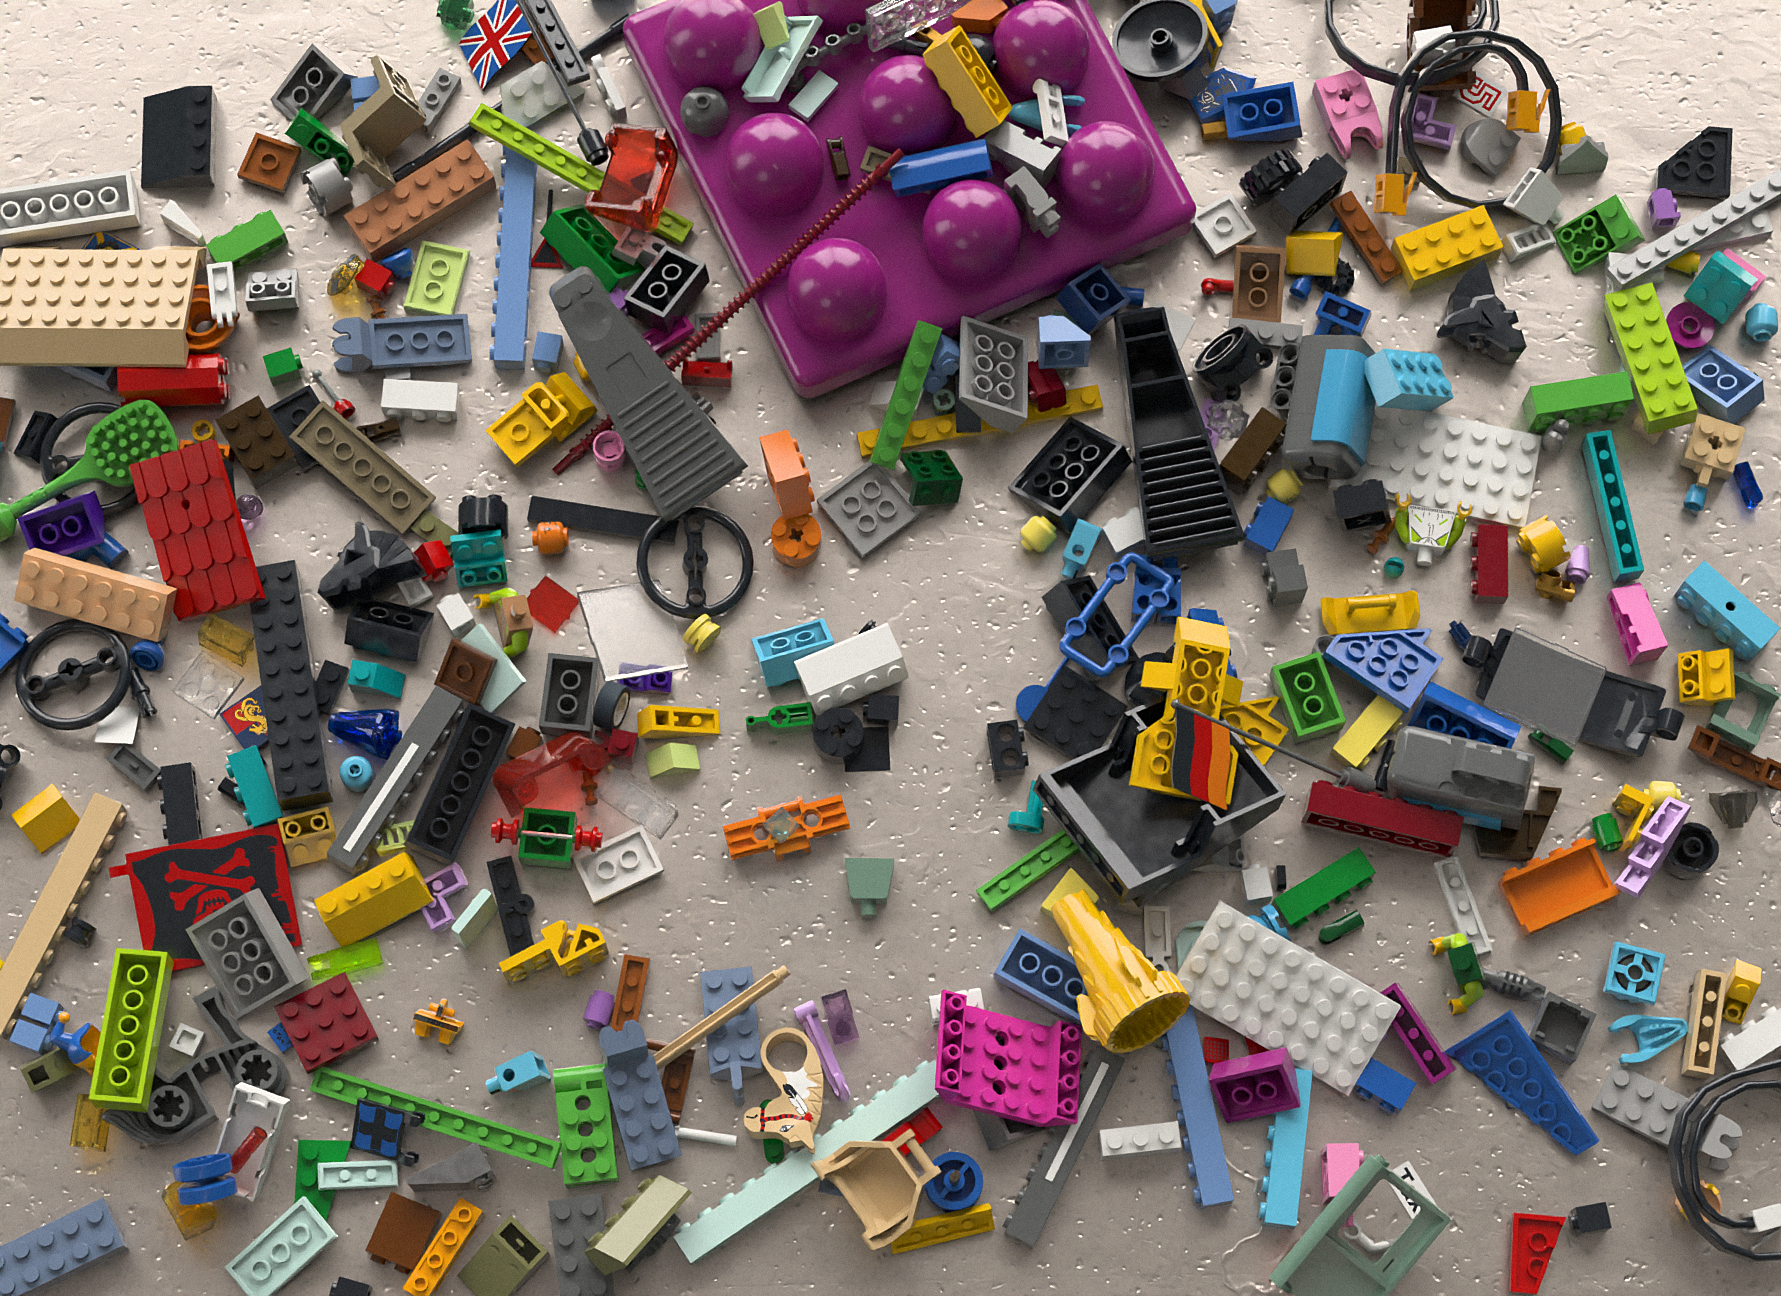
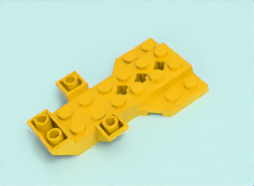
[1129,617,1243,805]

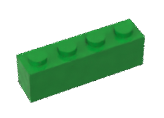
[1271,847,1376,930]

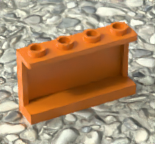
[1498,837,1621,938]

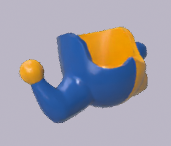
[49,1012,101,1078]

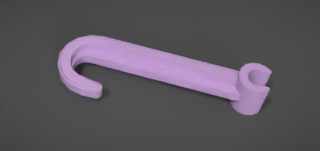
[794,1000,851,1102]

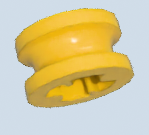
[191,420,216,443]

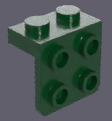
[900,450,963,506]

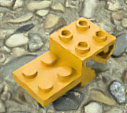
[485,372,598,468]
[498,920,609,982]

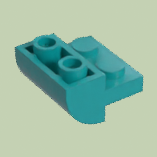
[450,530,508,587]

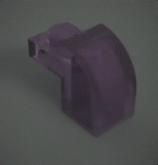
[820,989,859,1045]

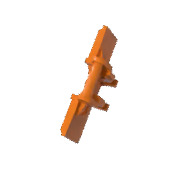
[722,794,851,861]

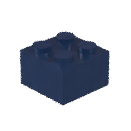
[1056,263,1131,335]

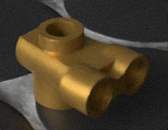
[1535,569,1575,602]

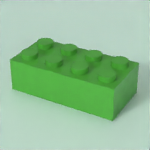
[1522,371,1634,432]

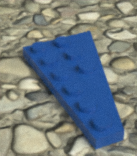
[1445,1009,1599,1156]

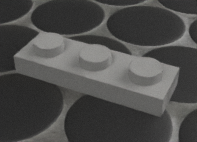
[1228,318,1303,350]

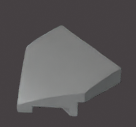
[1555,135,1608,175]

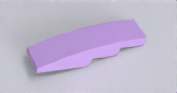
[1615,796,1691,899]

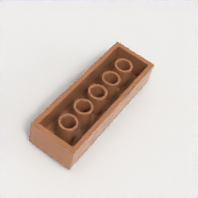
[344,139,497,263]

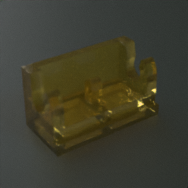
[198,613,255,667]
[70,1094,110,1152]

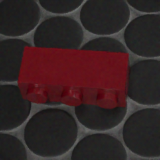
[1470,524,1508,604]

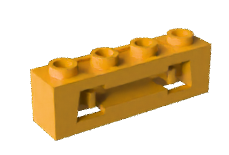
[403,1197,485,1296]

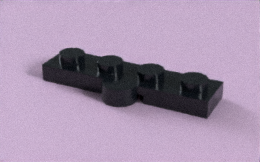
[486,855,535,957]

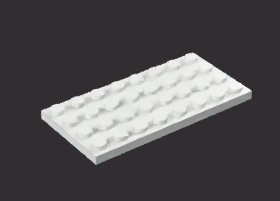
[1328,403,1542,530]
[1176,900,1401,1096]

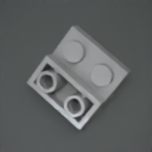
[246,268,300,312]

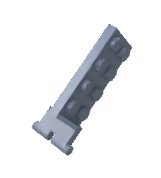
[700,966,762,1106]

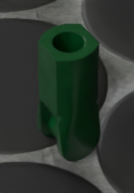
[1528,724,1574,765]
[1318,910,1365,945]

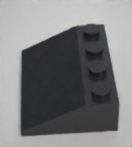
[141,85,217,188]
[1008,416,1133,533]

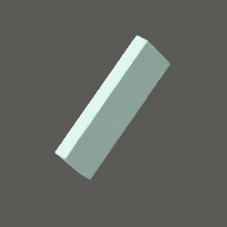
[317,1160,398,1191]

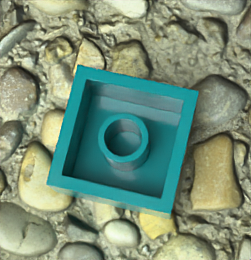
[1683,251,1758,324]

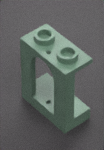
[1705,671,1781,752]

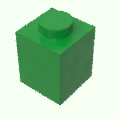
[263,347,303,387]

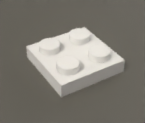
[1193,193,1257,258]

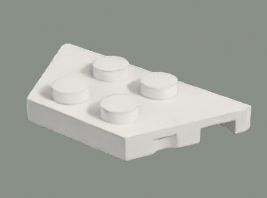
[500,61,586,127]

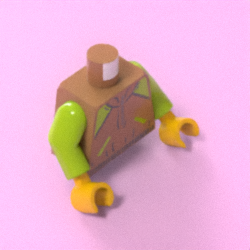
[473,588,533,659]

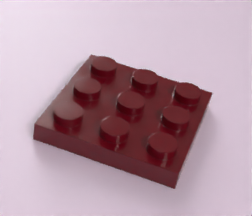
[274,972,379,1075]

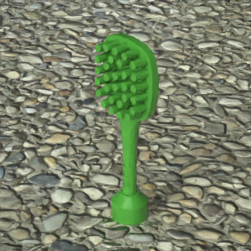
[0,400,179,543]

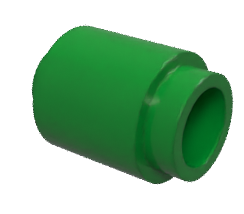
[1591,813,1623,853]

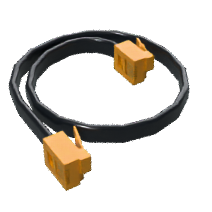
[1374,29,1562,216]

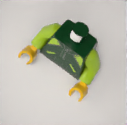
[1428,933,1489,1015]

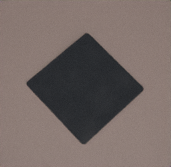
[845,726,890,772]

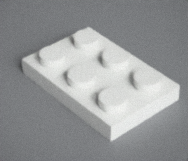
[572,825,664,904]

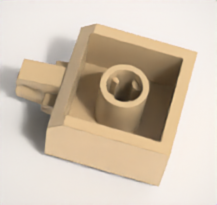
[1680,413,1746,488]

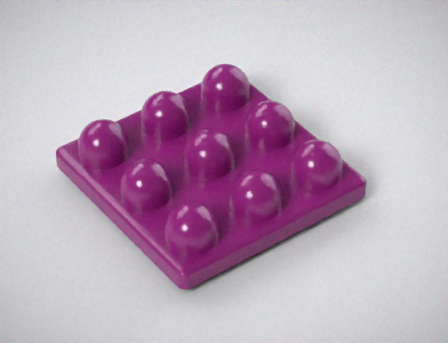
[623,0,1196,398]

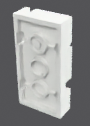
[215,1082,290,1202]

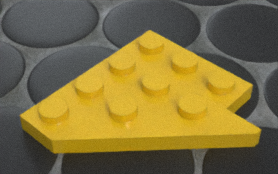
[1220,696,1289,766]

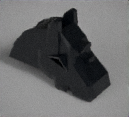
[1436,260,1527,364]
[317,522,428,611]

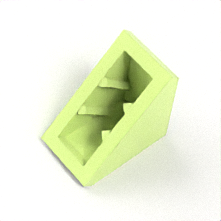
[753,1,790,50]
[646,743,700,779]

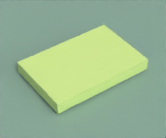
[403,240,470,316]

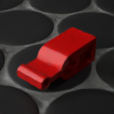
[882,1107,943,1157]

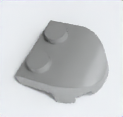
[1461,118,1521,177]

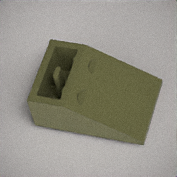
[457,1215,551,1296]

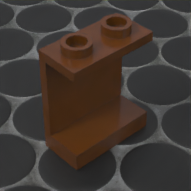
[365,1192,442,1275]

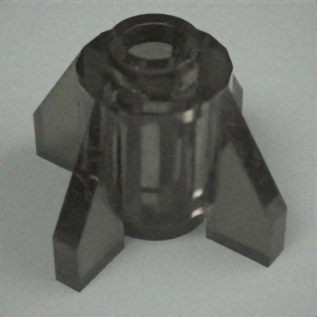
[1709,789,1758,829]

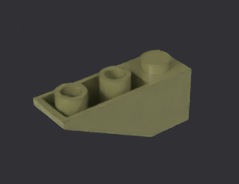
[20,1048,79,1093]

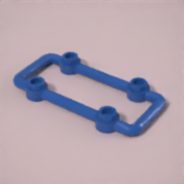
[1059,552,1175,677]

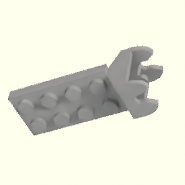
[1592,1062,1742,1171]

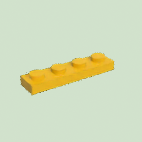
[890,1203,995,1254]

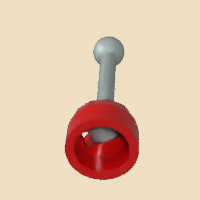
[312,370,355,419]

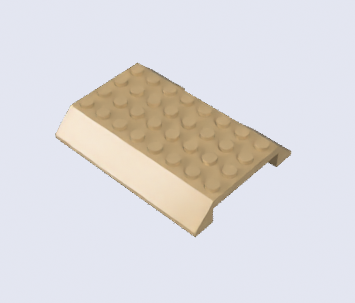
[0,245,207,367]

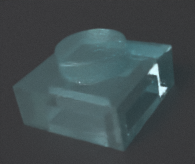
[763,807,799,844]

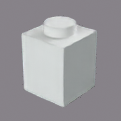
[437,593,476,637]
[1239,864,1273,906]

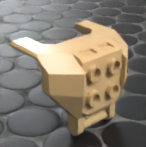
[811,1129,942,1251]

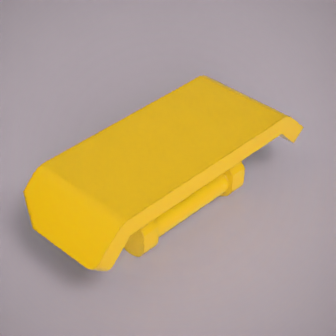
[1320,590,1421,636]

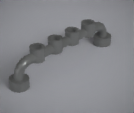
[786,12,911,92]

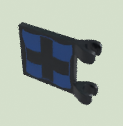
[350,1098,425,1167]

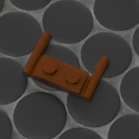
[646,1038,696,1125]

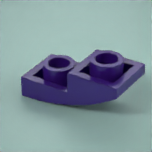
[617,664,673,694]

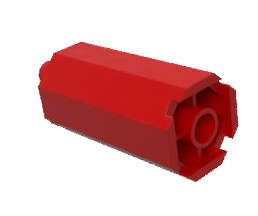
[117,353,230,407]

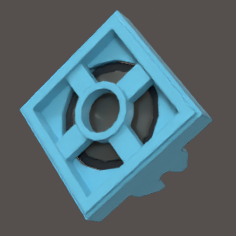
[1603,941,1666,1005]

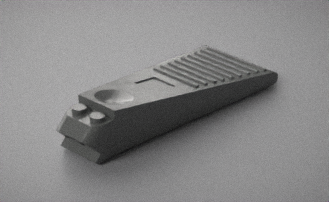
[549,266,748,522]

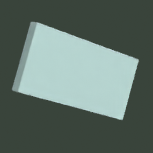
[225,1197,338,1296]

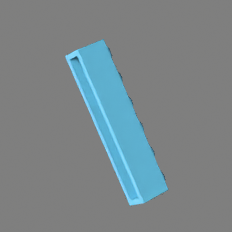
[1259,1068,1313,1230]

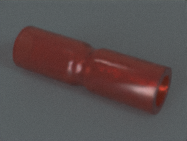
[230,1126,267,1174]

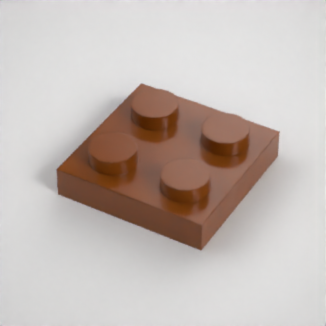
[237,132,302,194]

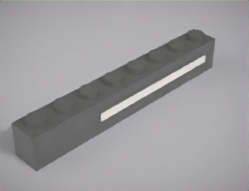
[327,685,464,875]
[1002,1045,1125,1250]

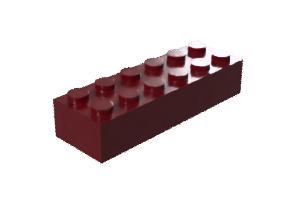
[1301,780,1464,858]

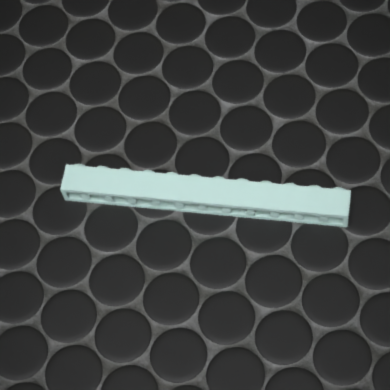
[673,1060,941,1266]

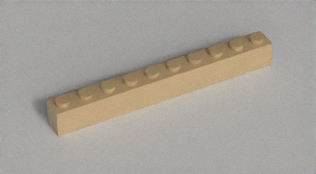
[0,792,127,1040]

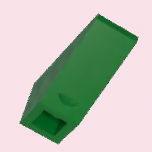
[285,108,354,176]

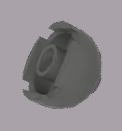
[680,86,730,137]

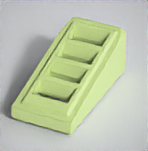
[376,820,414,857]

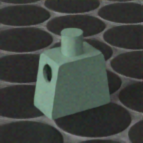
[845,858,894,918]

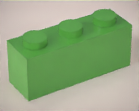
[206,210,288,272]

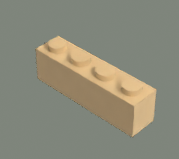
[1681,969,1727,1080]

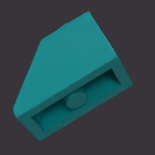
[347,660,406,700]

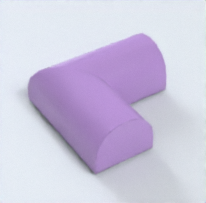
[1411,94,1456,150]
[421,862,468,932]

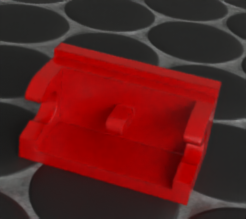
[681,358,733,388]

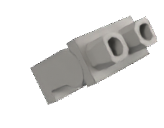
[1003,166,1061,238]

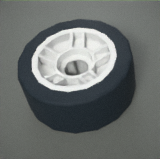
[593,680,630,731]

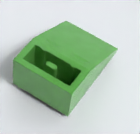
[1553,194,1645,274]

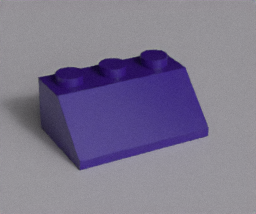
[17,490,104,556]

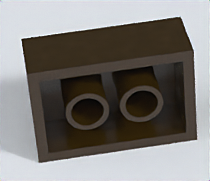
[215,395,299,489]
[1219,407,1287,497]

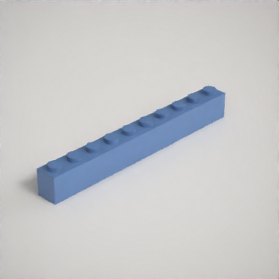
[490,133,538,370]

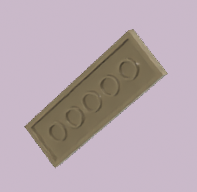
[289,400,436,535]

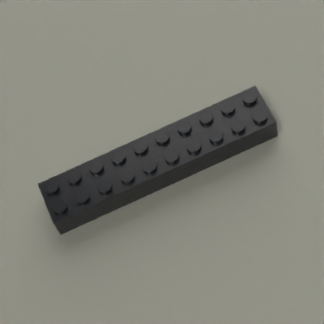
[250,560,333,811]

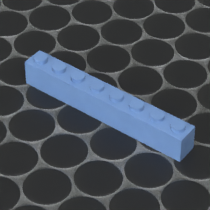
[1160,1005,1234,1209]

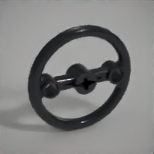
[40,402,138,516]
[636,506,754,619]
[15,619,132,731]

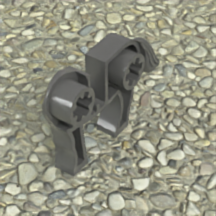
[101,986,287,1144]

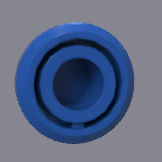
[380,248,414,279]
[130,639,165,671]

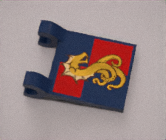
[219,686,269,764]

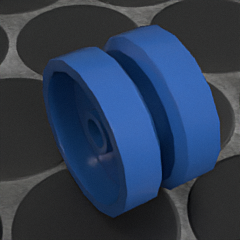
[172,1153,238,1205]

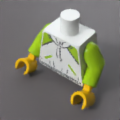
[1395,493,1472,566]

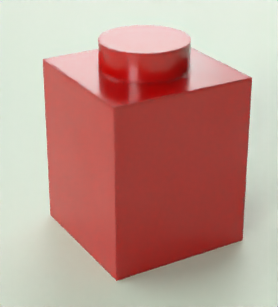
[354,259,395,301]
[414,540,454,582]

